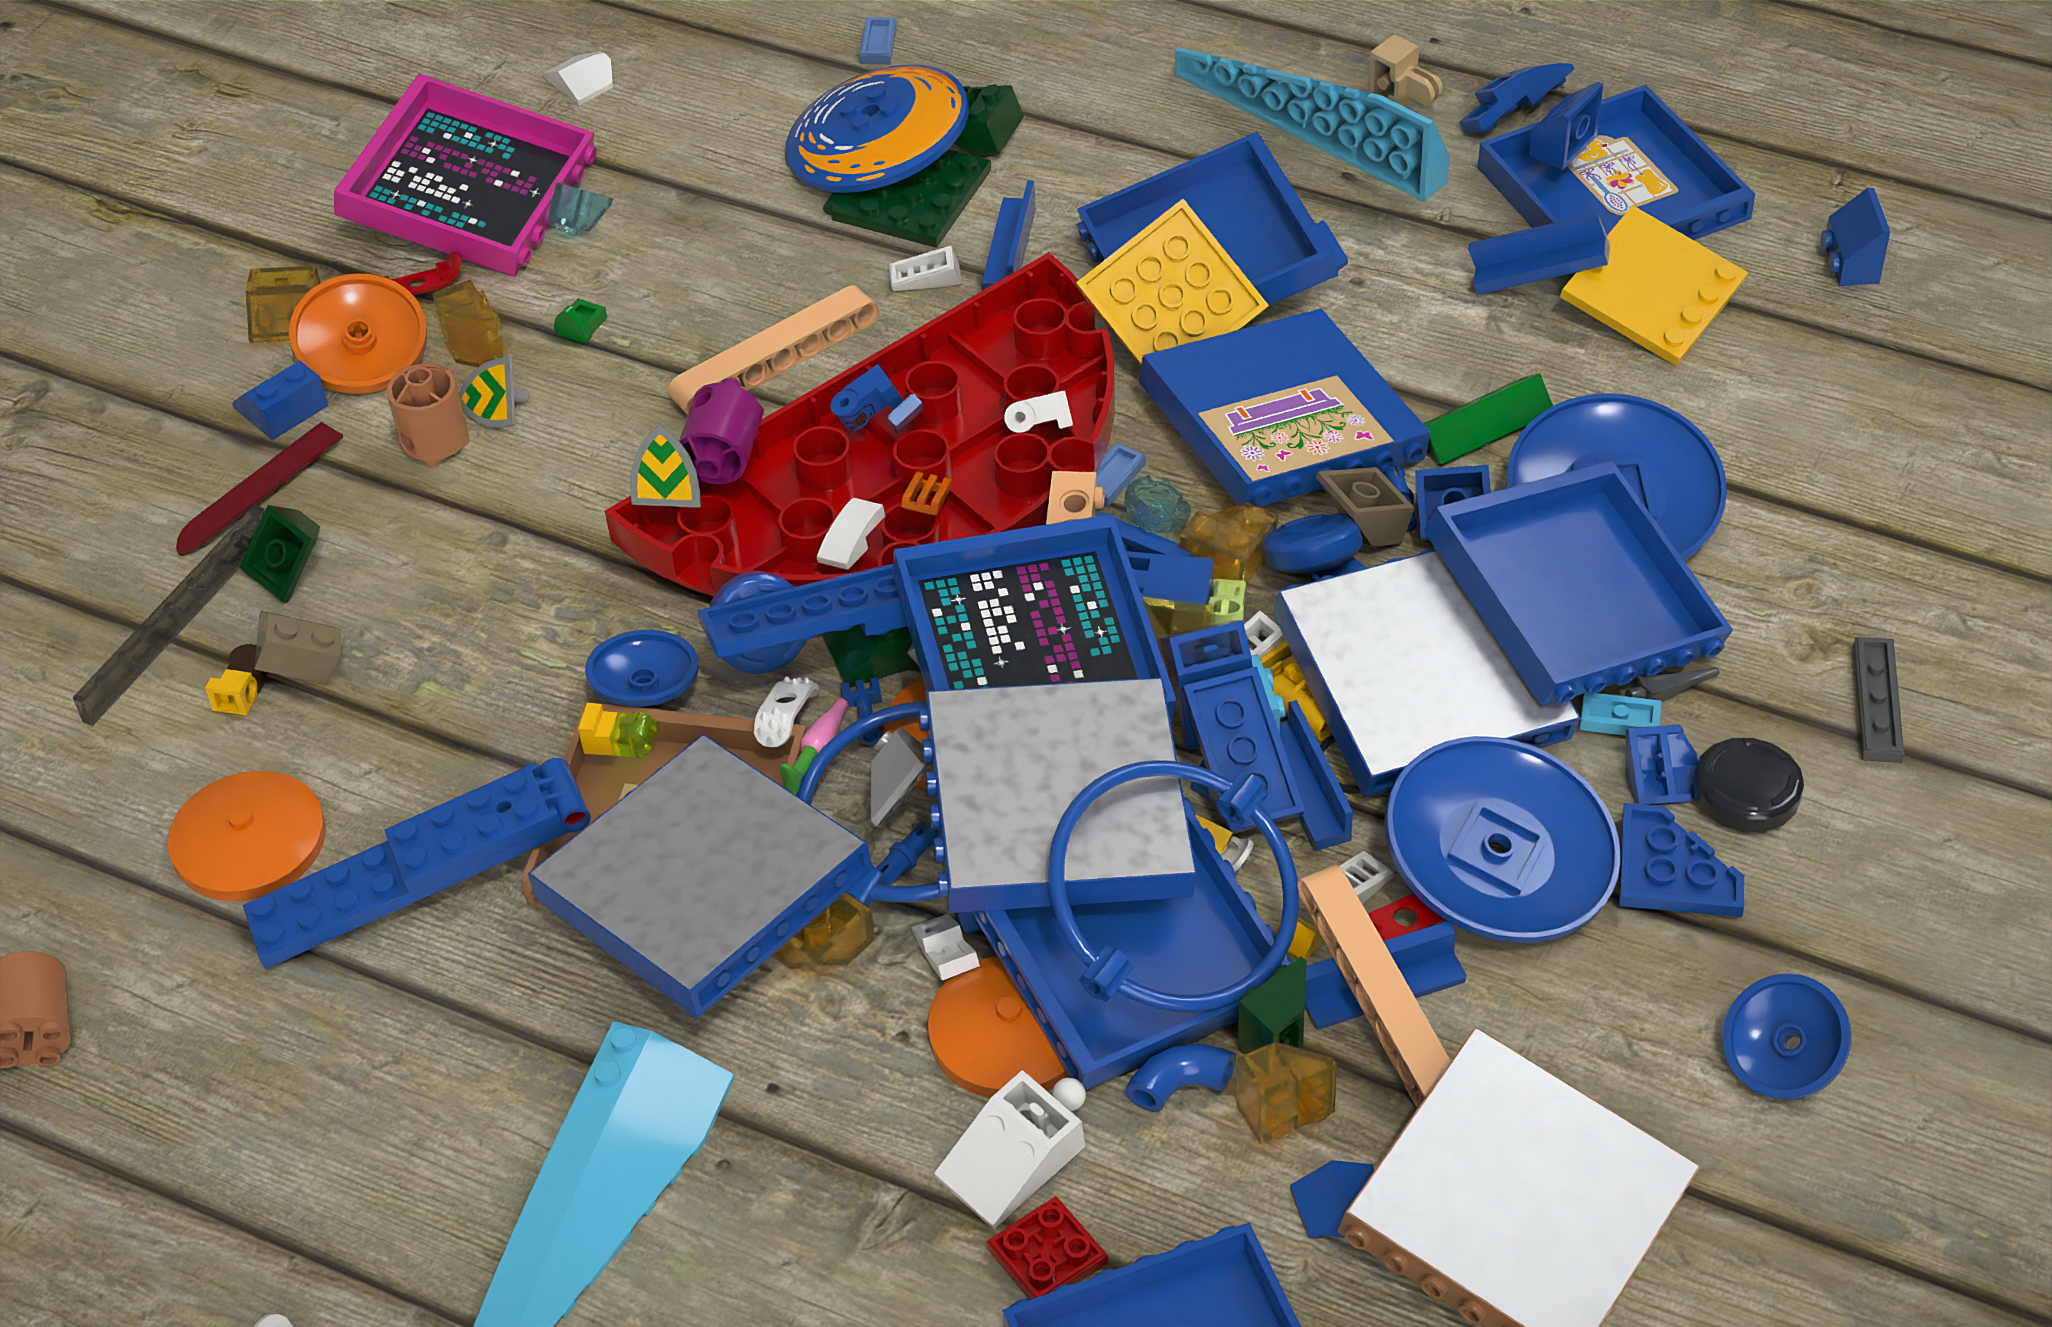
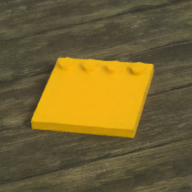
[1075,199,1269,367]
[1560,205,1748,367]

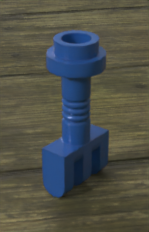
[841,677,885,745]

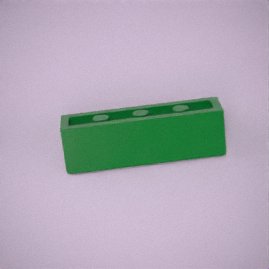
[1423,373,1553,465]

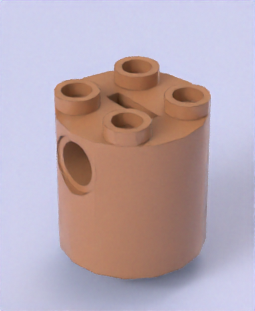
[386,363,470,466]
[0,951,71,1068]

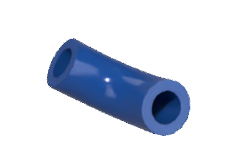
[1125,1043,1237,1112]

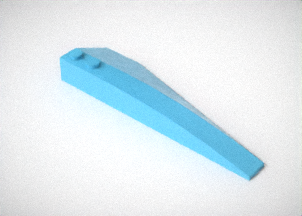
[1175,47,1450,202]
[473,1021,734,1327]

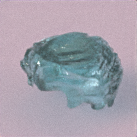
[1124,475,1191,533]

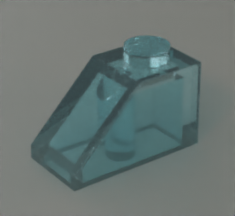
[547,183,613,235]

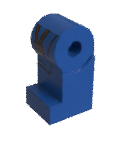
[830,364,904,431]

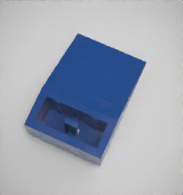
[1160,620,1253,750]

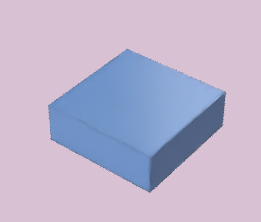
[888,394,923,434]

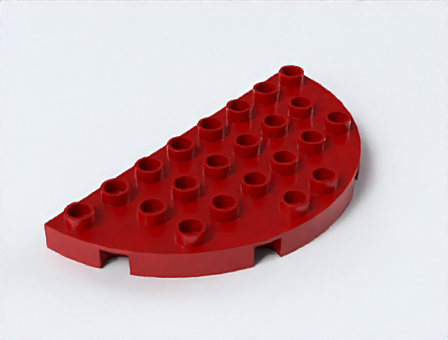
[605,252,1115,596]

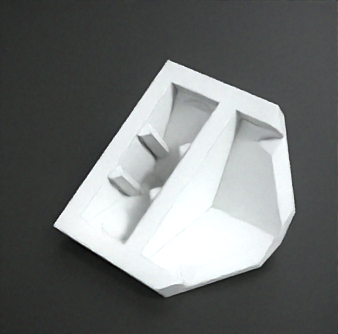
[543,51,613,105]

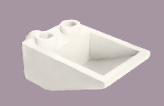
[934,1070,1086,1230]

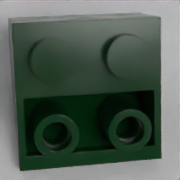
[954,84,1024,155]
[1238,956,1307,1081]

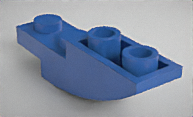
[1459,63,1575,134]

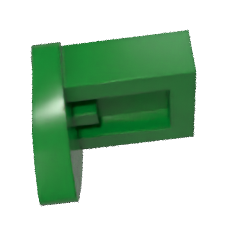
[554,298,607,343]

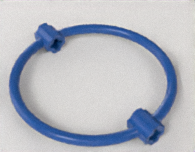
[797,701,940,914]
[1048,760,1299,1012]

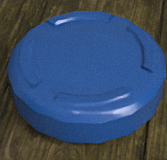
[1262,513,1363,574]
[710,571,806,675]

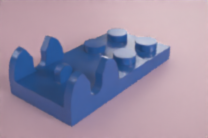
[1181,667,1305,835]

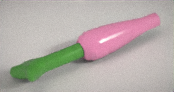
[780,698,849,796]

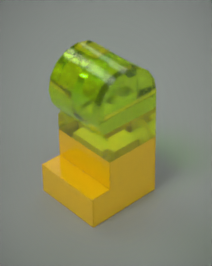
[578,703,658,758]

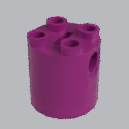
[679,378,764,484]

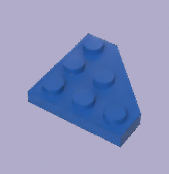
[1619,803,1744,917]

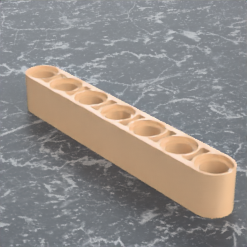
[667,285,880,415]
[1297,864,1451,1109]

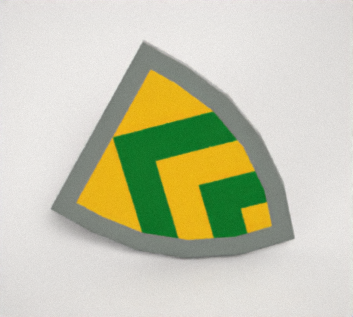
[459,356,529,427]
[630,424,701,508]

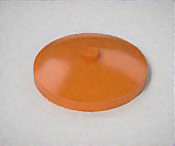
[289,274,427,394]
[167,771,326,901]
[928,956,1069,1098]

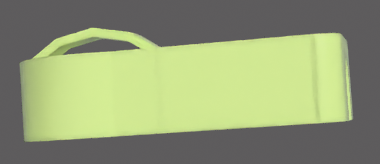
[1206,579,1246,626]

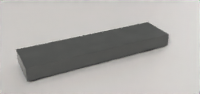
[1853,637,1904,763]

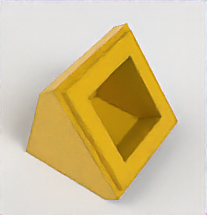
[1275,917,1324,960]

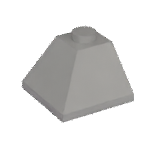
[871,728,931,826]

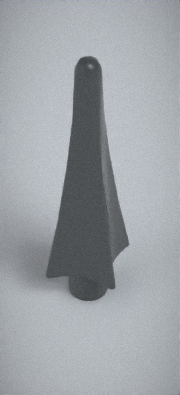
[1625,667,1720,702]

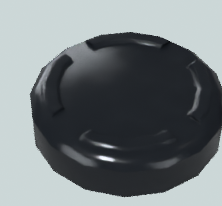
[1692,738,1804,832]

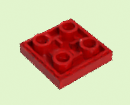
[986,1196,1108,1299]

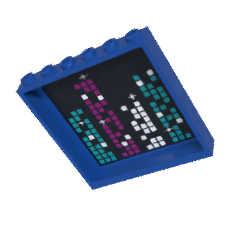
[892,514,1177,722]

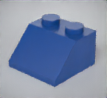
[1528,82,1603,170]
[1821,188,1890,286]
[232,360,328,440]
[1415,465,1491,540]

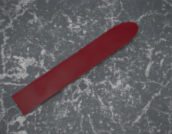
[176,422,343,556]

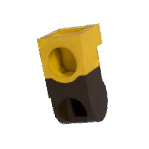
[205,644,268,716]

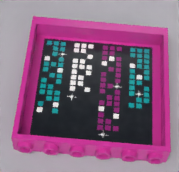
[333,73,597,277]

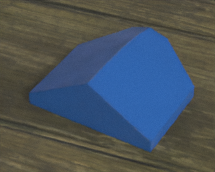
[1626,725,1698,805]
[1290,1160,1374,1239]

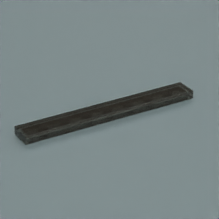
[73,505,265,726]

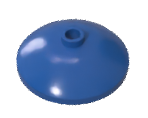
[585,630,699,708]
[1723,974,1852,1100]

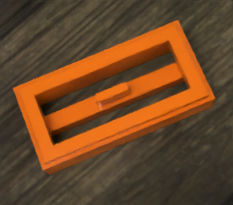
[901,472,952,516]

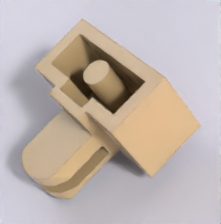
[1368,34,1443,106]

